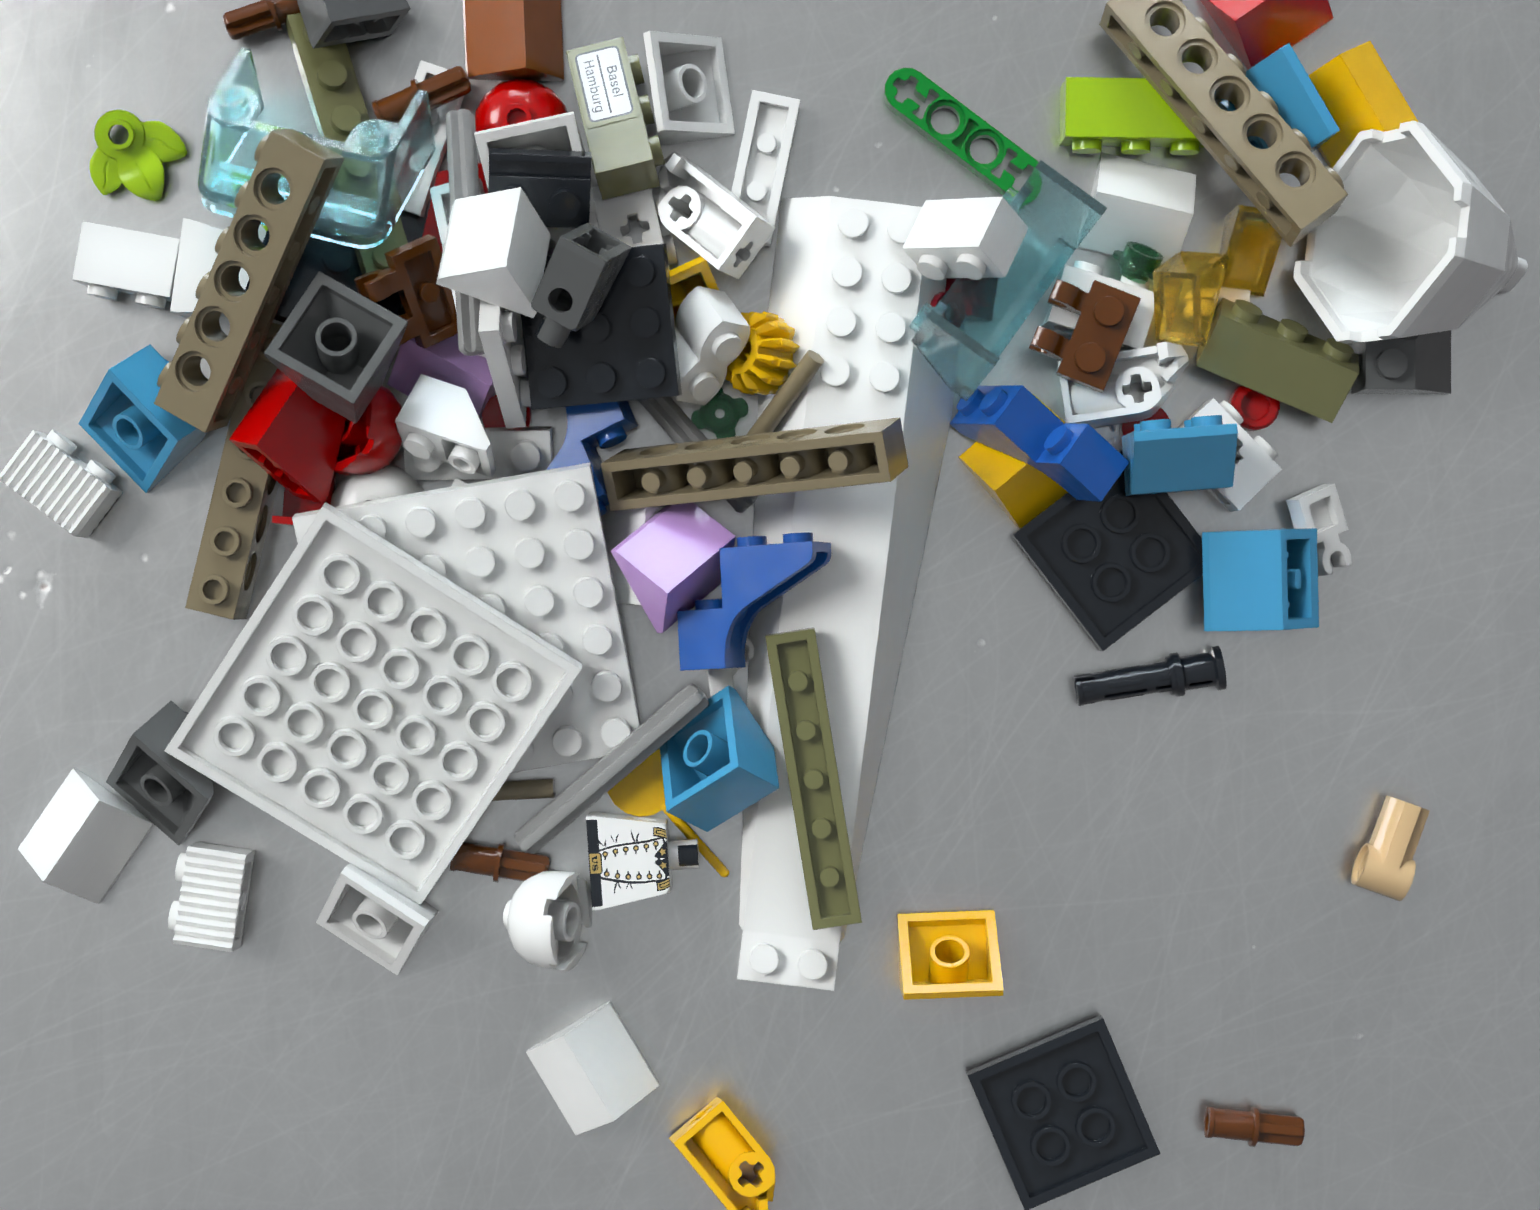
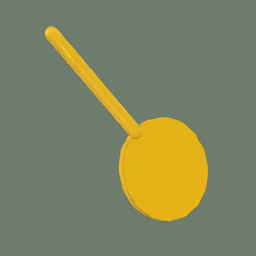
[607,749,729,878]

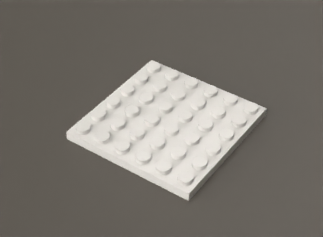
[292,462,641,773]
[164,502,582,905]

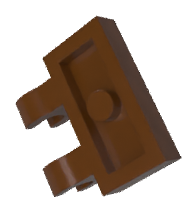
[354,234,458,349]
[1029,279,1141,393]

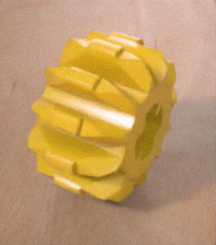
[725,311,800,395]

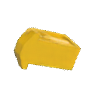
[669,1097,775,1210]

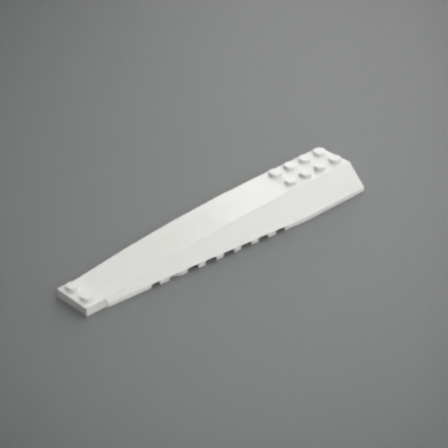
[737,196,963,991]

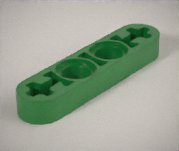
[884,68,1046,204]

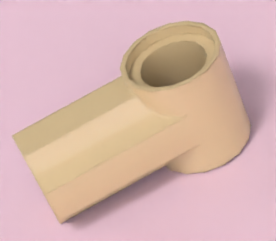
[1351,795,1430,901]

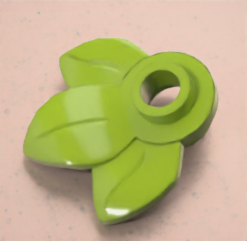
[89,109,188,201]

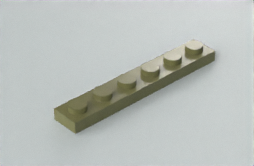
[285,13,408,275]
[765,627,862,930]

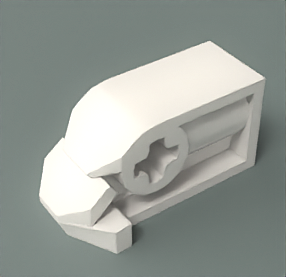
[657,151,776,280]
[1057,342,1189,428]

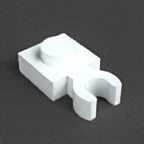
[1286,483,1352,576]

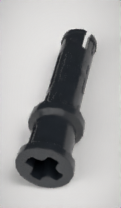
[1073,646,1227,706]

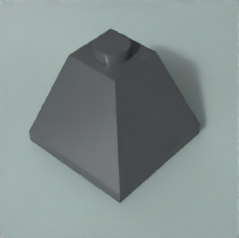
[264,271,408,424]
[1351,330,1451,394]
[106,701,214,846]

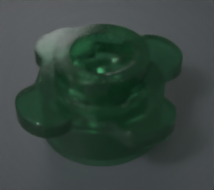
[1112,241,1165,284]
[691,387,748,439]

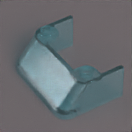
[197,47,436,249]
[909,160,1107,402]

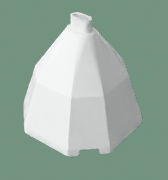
[1293,121,1528,344]

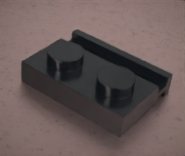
[488,148,592,228]

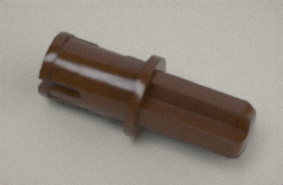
[223,0,301,40]
[372,66,471,132]
[450,842,550,882]
[1204,1106,1305,1147]

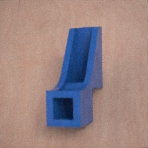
[949,385,1129,502]
[546,401,638,516]
[677,532,831,671]

